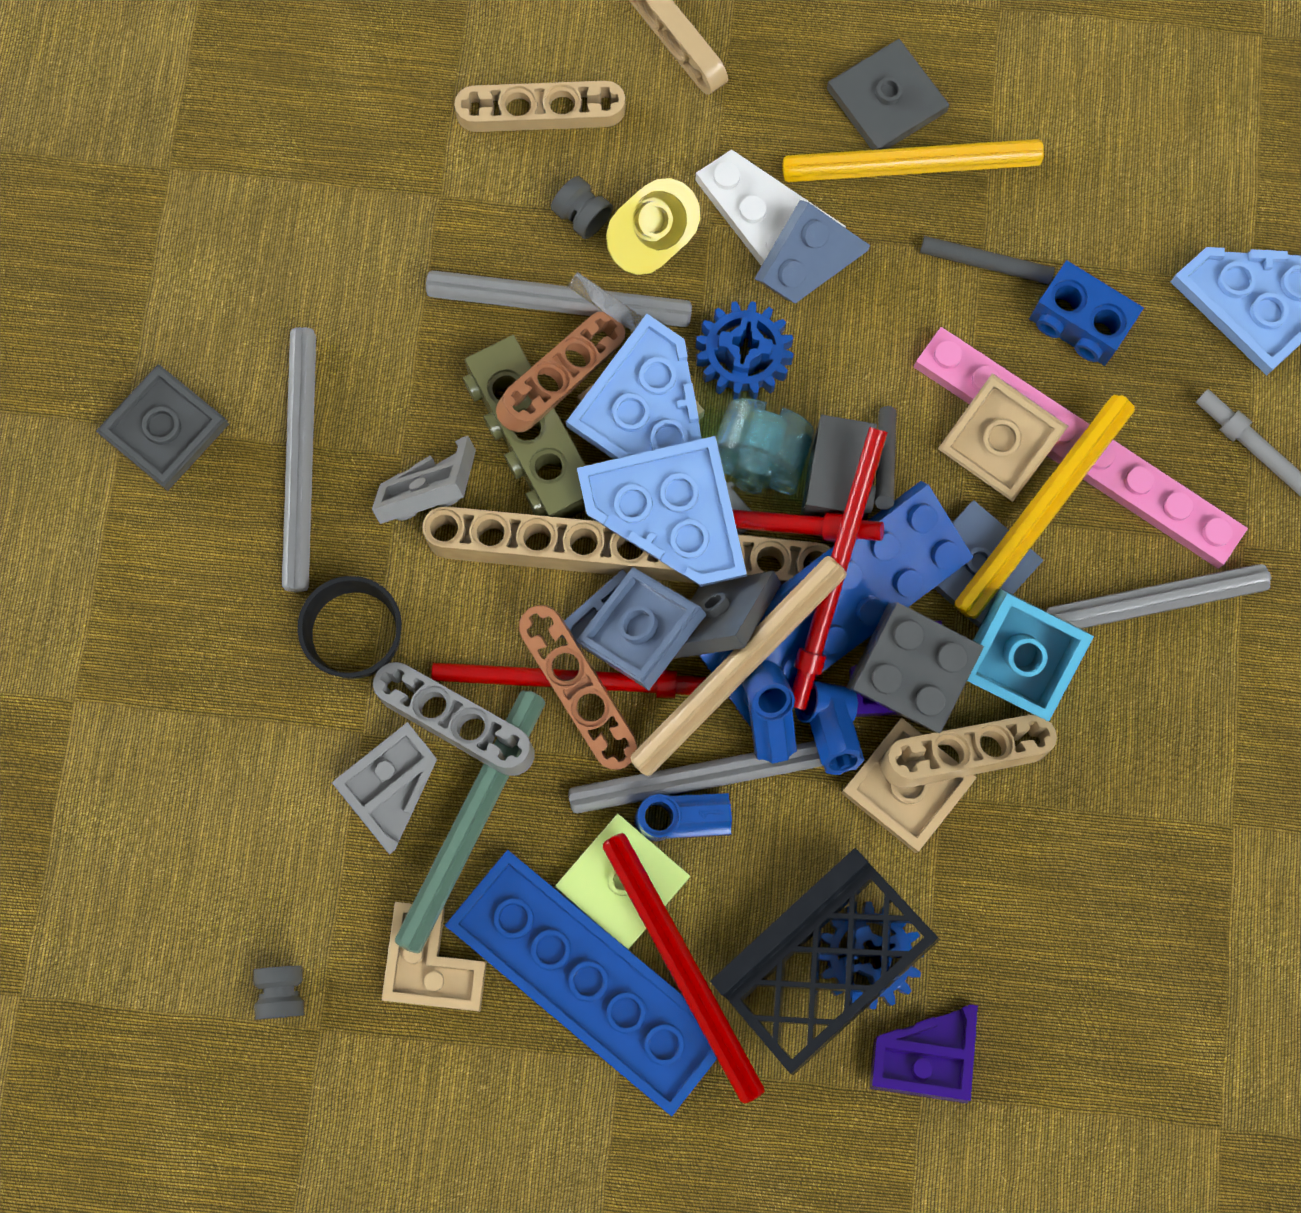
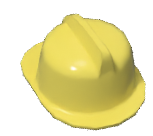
[606,178,700,275]

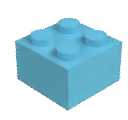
[967,589,1094,722]

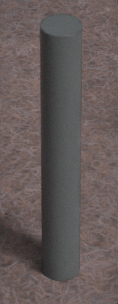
[920,236,1055,285]
[875,406,897,510]

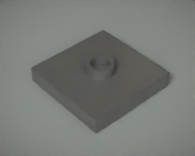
[827,39,949,150]
[96,364,229,492]
[674,571,781,659]

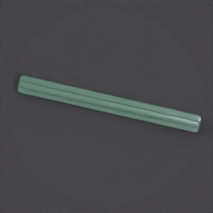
[395,690,545,954]

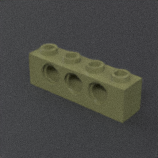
[462,334,586,518]

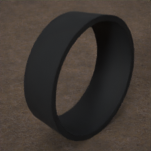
[298,576,402,679]

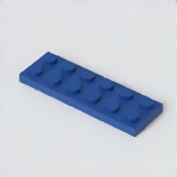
[698,481,974,726]
[445,850,717,1117]

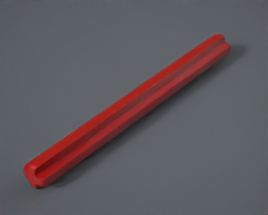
[603,833,765,1104]

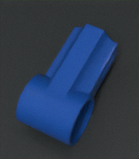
[742,661,797,764]
[795,681,864,775]
[634,793,732,842]

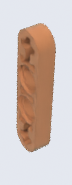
[496,312,625,432]
[519,605,637,770]

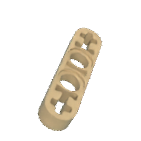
[629,0,728,95]
[454,81,625,132]
[881,715,1057,788]

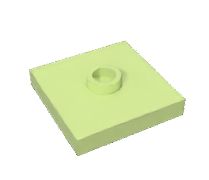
[555,814,690,950]

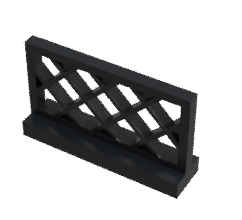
[710,848,940,1075]

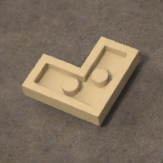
[381,902,487,1012]

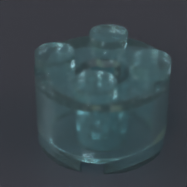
[716,398,814,495]

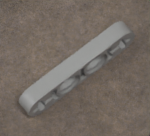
[373,662,535,776]

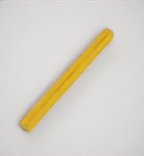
[782,139,1044,182]
[954,395,1135,619]

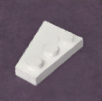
[695,149,846,266]

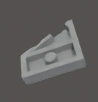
[372,436,476,524]
[331,722,437,855]

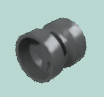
[551,176,613,240]
[253,965,305,1020]

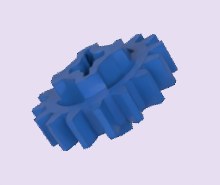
[695,301,794,400]
[820,901,924,1009]

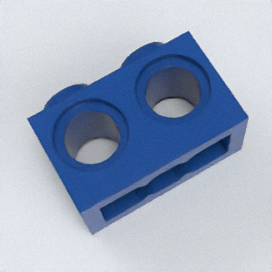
[1029,260,1144,366]

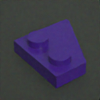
[869,1005,978,1104]

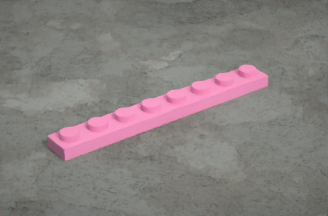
[914,327,1248,569]

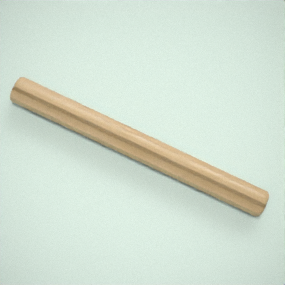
[631,556,847,776]

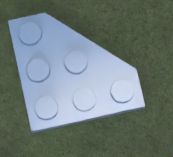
[1171,247,1301,376]
[566,314,702,459]
[577,436,747,587]

